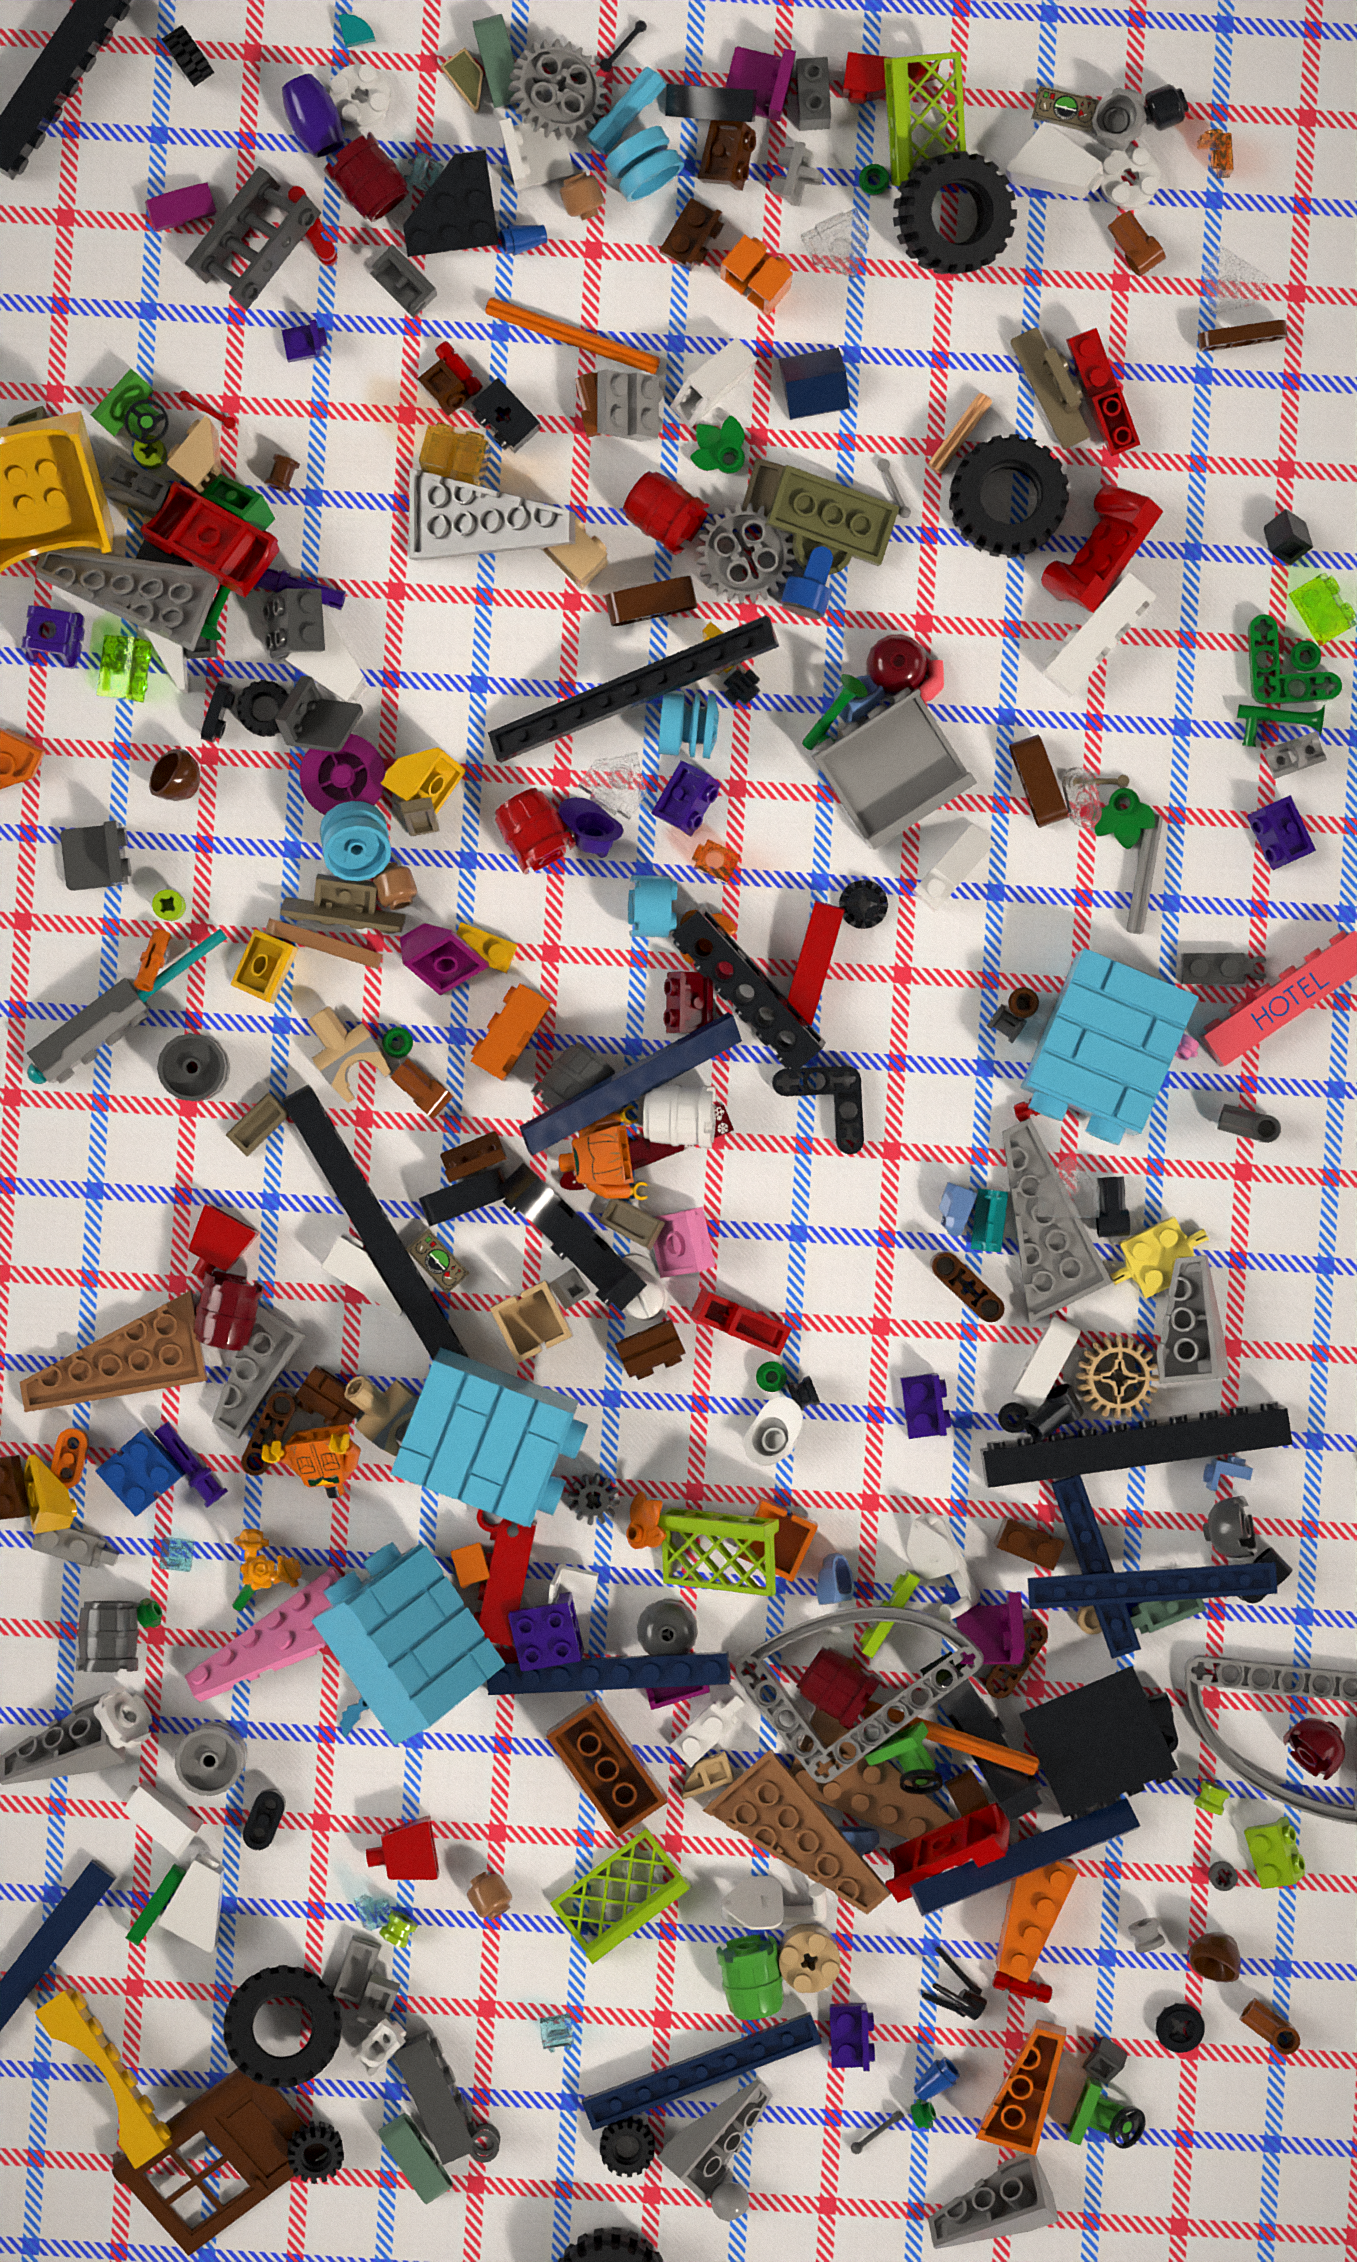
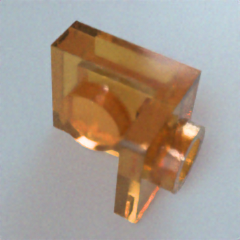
[1197,129,1234,179]

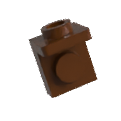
[417,359,470,416]

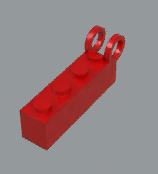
[474,1509,537,1646]

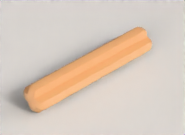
[928,393,992,474]

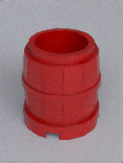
[623,471,710,555]
[495,788,576,875]

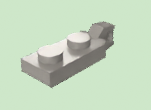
[31,1527,120,1568]

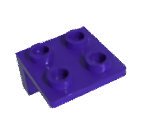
[508,1592,584,1671]

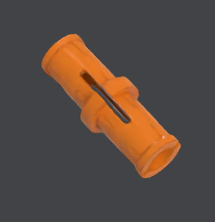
[134,928,171,992]

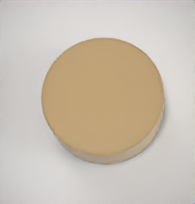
[1076,1605,1102,1635]

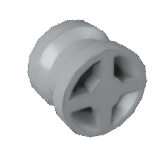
[1128,1917,1165,1953]

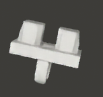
[350,2018,407,2077]

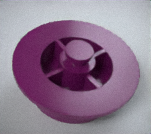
[300,734,386,815]

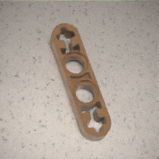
[265,918,383,969]

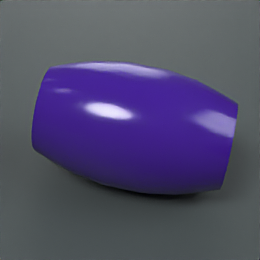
[282,74,344,158]

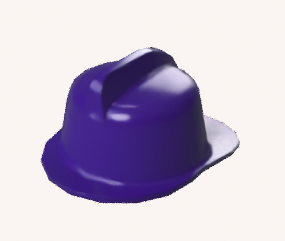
[558,797,624,858]

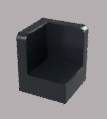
[1264,509,1313,566]

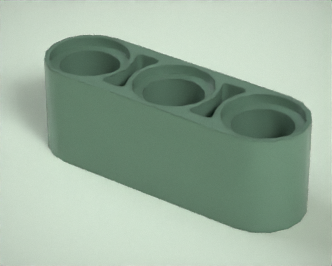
[472,14,516,108]
[378,2113,453,2205]

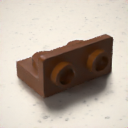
[698,120,756,191]
[659,197,724,271]
[440,1131,508,1183]
[0,1455,30,1520]

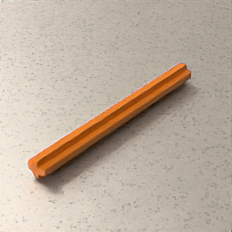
[485,297,660,374]
[863,1701,1039,1775]

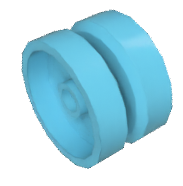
[605,126,684,202]
[320,801,391,881]

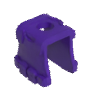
[21,605,85,669]

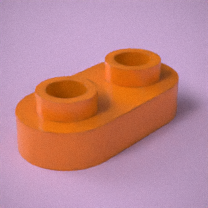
[50,1428,89,1489]

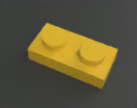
[456,922,518,974]

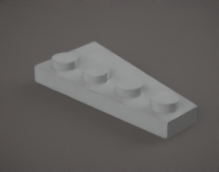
[212,1304,306,1439]

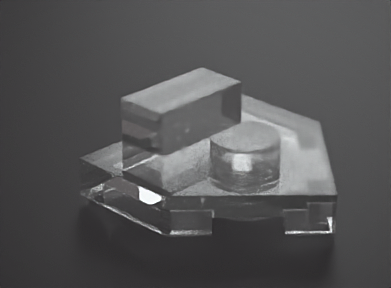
[801,208,869,279]
[1202,245,1271,315]
[578,752,647,820]
[1036,1156,1100,1218]

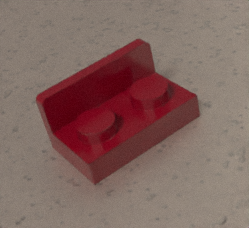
[663,971,713,1034]

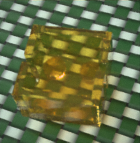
[418,423,491,487]

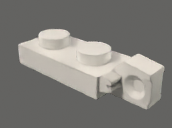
[669,1692,745,1768]

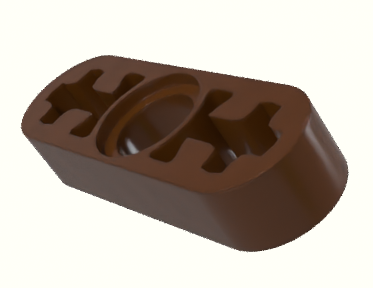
[1197,320,1288,352]
[985,1618,1048,1699]

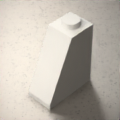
[1006,121,1104,199]
[670,337,758,429]
[286,611,367,703]
[122,1780,204,1859]
[158,1854,225,1954]

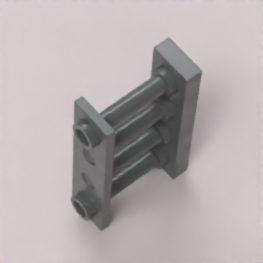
[184,166,322,310]

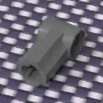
[1217,1104,1281,1143]

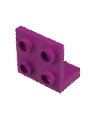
[725,46,796,122]
[956,1592,1025,1664]

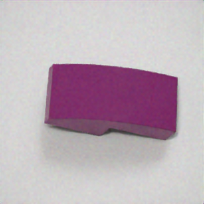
[145,182,217,232]

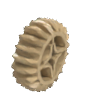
[1076,1335,1159,1419]

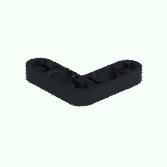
[772,1066,864,1155]

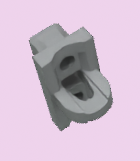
[770,141,824,206]
[1263,731,1327,779]

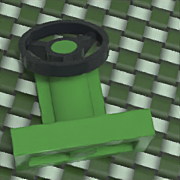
[90,368,169,444]
[864,1721,943,1795]
[1066,2076,1146,2149]

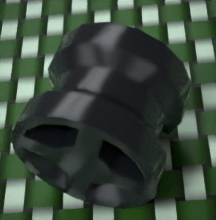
[787,1376,821,1411]

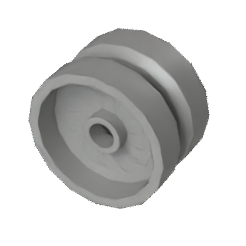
[175,1721,247,1796]

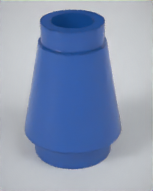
[500,224,547,256]
[914,2057,960,2101]

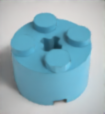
[628,875,677,938]

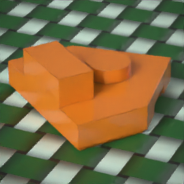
[0,728,46,789]

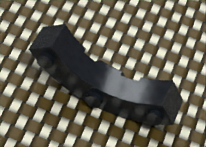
[498,1162,647,1311]
[920,1651,1043,1822]

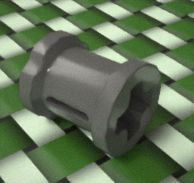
[987,1004,1027,1043]

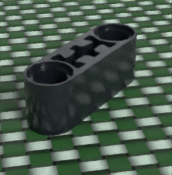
[418,1167,506,1227]

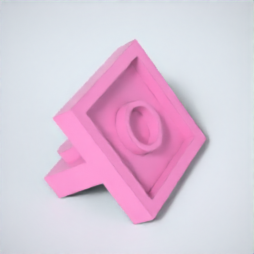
[653,1207,715,1278]

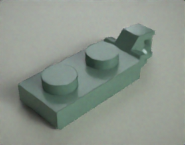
[1130,1598,1206,1634]

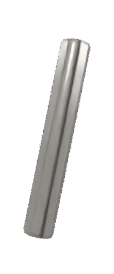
[1127,814,1163,934]

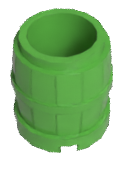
[716,1935,784,2020]

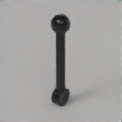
[600,20,647,72]

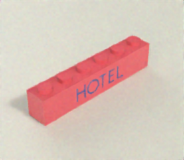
[1200,930,1357,1067]

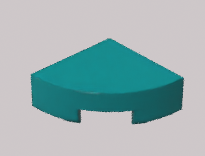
[338,14,376,48]

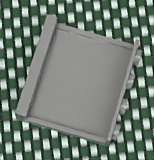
[812,687,977,850]

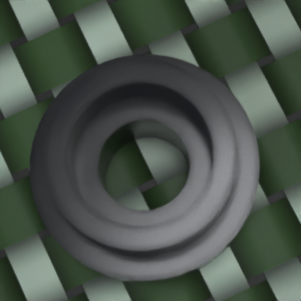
[998,1402,1029,1433]

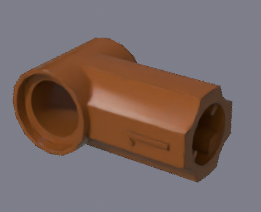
[1107,210,1166,277]
[575,372,601,438]
[390,1058,454,1119]
[1239,1998,1300,2055]

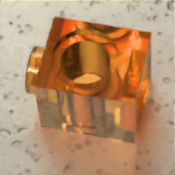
[691,839,741,885]

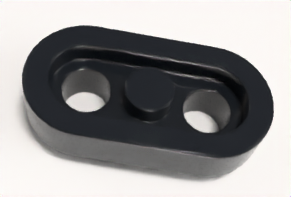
[201,681,236,743]
[243,1789,286,1850]

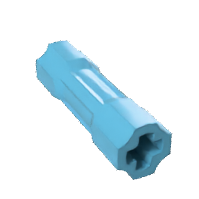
[585,67,667,155]

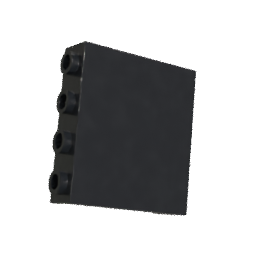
[1019,1666,1178,1821]

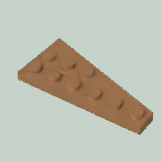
[19,1290,208,1412]
[789,1708,955,1840]
[702,1750,891,1914]

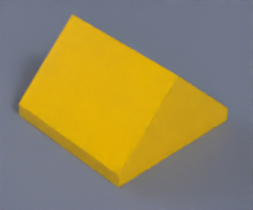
[230,929,299,1004]

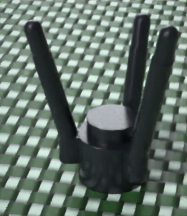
[922,1946,987,2021]

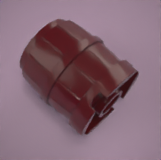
[324,132,409,222]
[193,1271,265,1351]
[796,1646,882,1730]

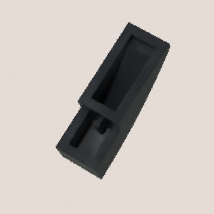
[665,84,757,122]

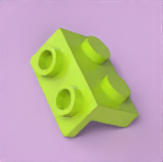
[1244,1816,1306,1889]

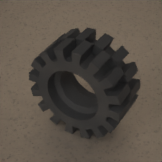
[162,25,214,87]
[600,2116,655,2178]
[287,2121,344,2184]

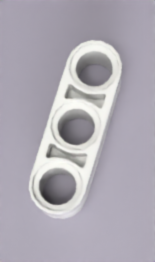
[1012,1316,1081,1407]

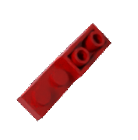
[1066,328,1141,456]

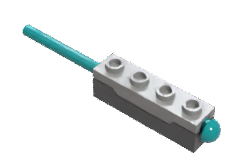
[27,929,227,1084]

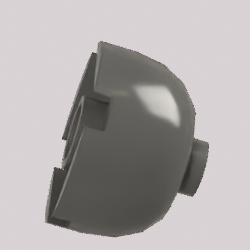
[1203,1496,1256,1558]
[637,1599,698,1655]

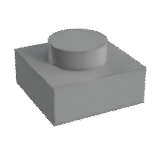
[549,1267,591,1310]

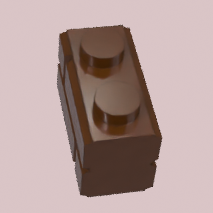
[615,1318,686,1380]
[294,1365,361,1428]
[993,1516,1065,1571]

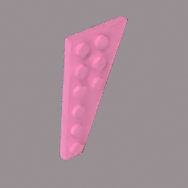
[185,1567,341,1702]

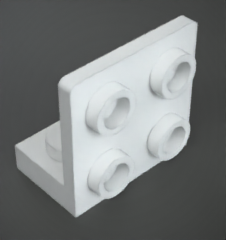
[499,118,574,190]

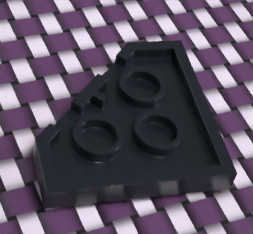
[403,149,499,257]

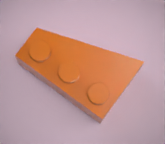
[470,983,552,1081]

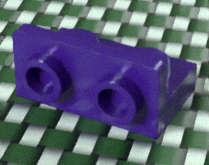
[651,760,721,837]
[1247,795,1316,870]
[900,1373,951,1439]
[829,2003,875,2071]

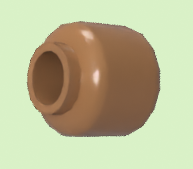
[559,172,604,221]
[373,862,418,910]
[467,1872,512,1920]

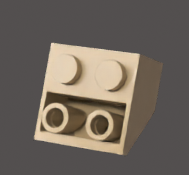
[166,415,223,494]

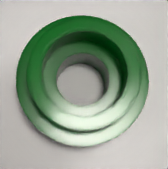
[859,164,890,196]
[1290,641,1321,672]
[382,1027,413,1058]
[756,1361,787,1392]
[135,1598,163,1628]
[911,2098,936,2129]

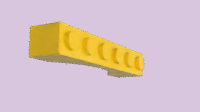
[35,1987,173,2169]

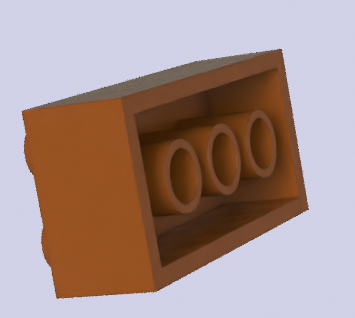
[546,1695,668,1837]

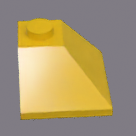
[380,747,467,814]
[23,1454,77,1534]

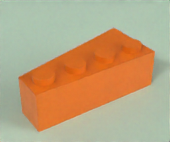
[995,1838,1079,1983]
[976,2019,1067,2156]

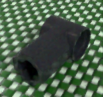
[1096,1176,1130,1238]
[1023,1384,1084,1442]

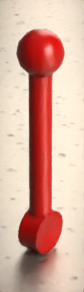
[178,390,236,430]

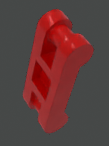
[288,186,338,266]

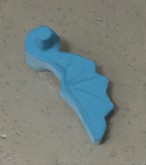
[339,1697,370,1738]

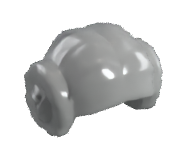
[1092,88,1147,151]

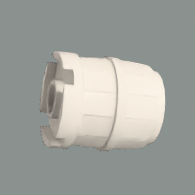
[643,1085,716,1148]

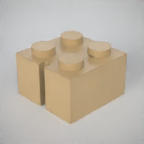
[541,515,608,590]
[490,1280,573,1363]

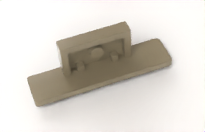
[1010,327,1091,450]
[280,874,406,934]

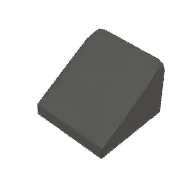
[1082,2037,1127,2085]

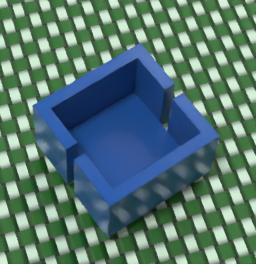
[95,1427,185,1517]

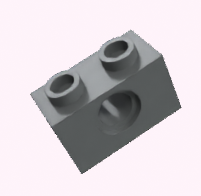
[795,57,831,131]

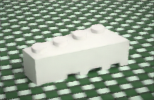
[1042,572,1157,698]

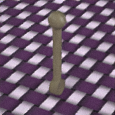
[1065,775,1130,788]

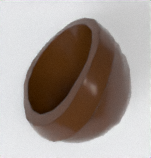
[149,749,200,801]
[1188,1932,1241,1983]

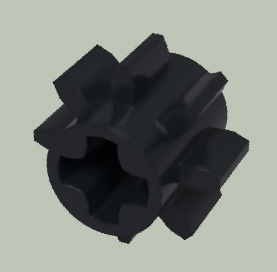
[723,668,761,706]

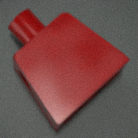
[188,1203,260,1280]
[366,1816,440,1880]

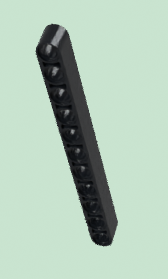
[282,1084,469,1360]

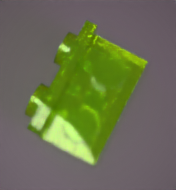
[1288,573,1357,647]
[96,635,152,703]

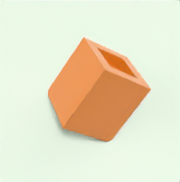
[450,1542,490,1589]

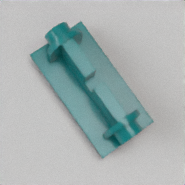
[970,1188,1008,1253]

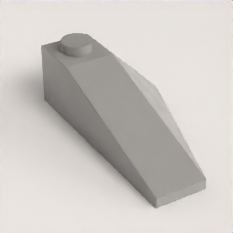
[0,1692,125,1785]
[657,2079,773,2202]
[928,2153,1059,2249]

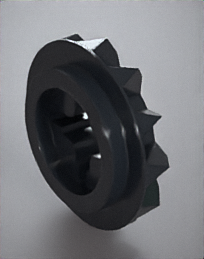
[839,880,888,929]
[1155,2002,1205,2053]

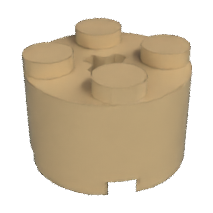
[778,1924,840,1993]

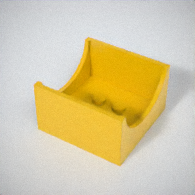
[0,411,114,573]

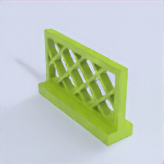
[884,51,966,187]
[658,1507,779,1597]
[550,1828,693,1965]

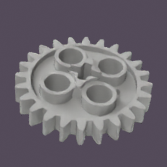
[508,39,608,140]
[696,503,795,605]

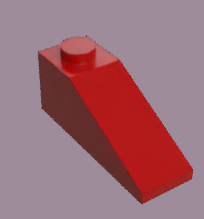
[842,52,939,104]

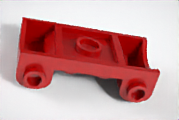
[140,481,280,598]
[1041,485,1164,613]
[885,1802,1010,1903]

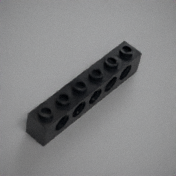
[672,906,826,1072]

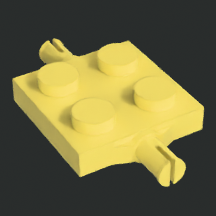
[1110,1216,1209,1298]

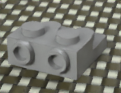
[597,369,663,442]

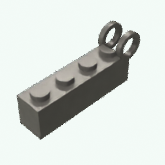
[394,2030,501,2165]

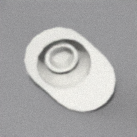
[622,1255,669,1327]
[744,1397,803,1466]

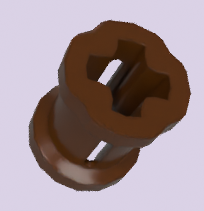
[264,454,300,493]

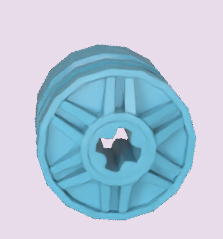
[658,690,719,759]

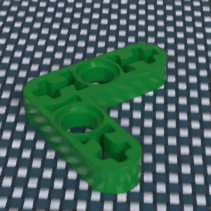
[1248,614,1342,705]

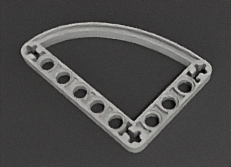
[736,1606,984,1783]
[1184,1655,1357,1825]

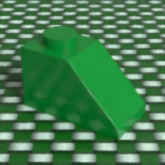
[201,474,275,531]

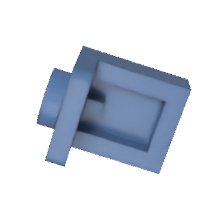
[1203,1455,1253,1491]

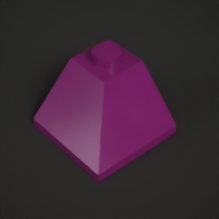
[400,923,489,996]

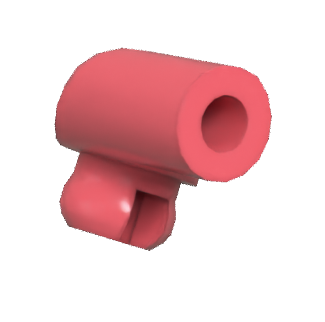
[915,660,944,702]

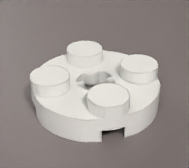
[329,64,391,129]
[1099,146,1161,210]
[94,1687,153,1748]

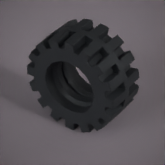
[236,680,289,737]

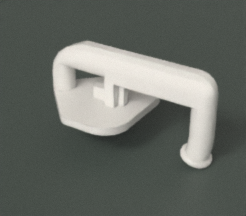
[907,1513,980,1622]
[721,1876,827,1930]

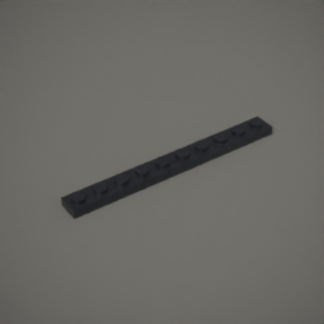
[488,615,779,763]

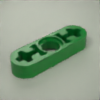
[125,1863,187,1946]

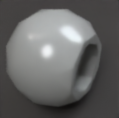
[711,2182,749,2222]

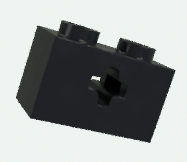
[471,378,541,454]

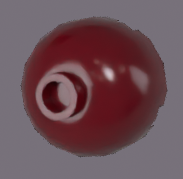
[866,634,927,696]
[1283,1718,1345,1780]

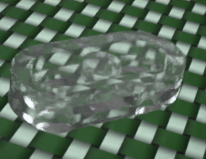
[1062,767,1102,828]

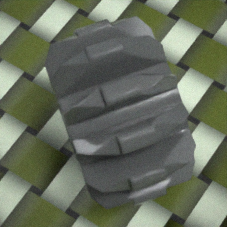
[568,1472,620,1525]

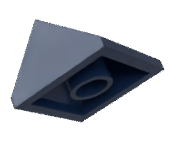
[779,348,850,420]

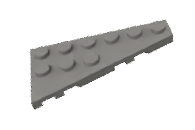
[409,467,575,561]
[35,549,219,651]
[1002,1118,1112,1323]

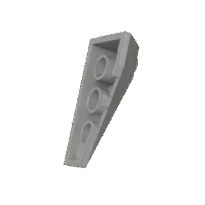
[1156,1255,1229,1384]

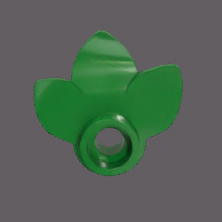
[690,416,745,474]
[1095,788,1155,849]

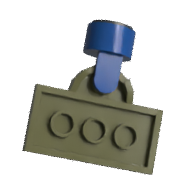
[765,465,899,619]

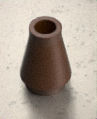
[1008,987,1039,1018]

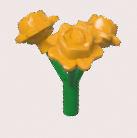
[232,1529,303,1611]

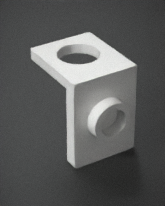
[548,1564,599,1604]

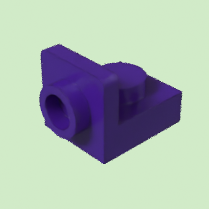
[281,319,328,363]

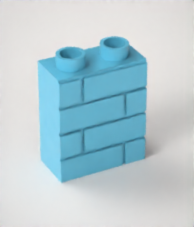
[1020,948,1199,1145]
[390,1347,588,1527]
[311,1542,506,1745]

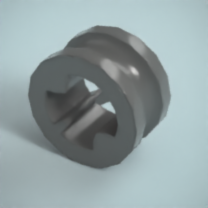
[1208,1861,1238,1891]

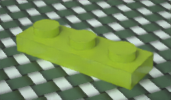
[859,1570,920,1659]

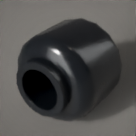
[1144,84,1189,131]

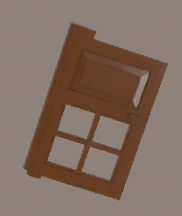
[112,2045,328,2256]

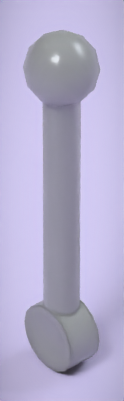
[877,458,911,518]

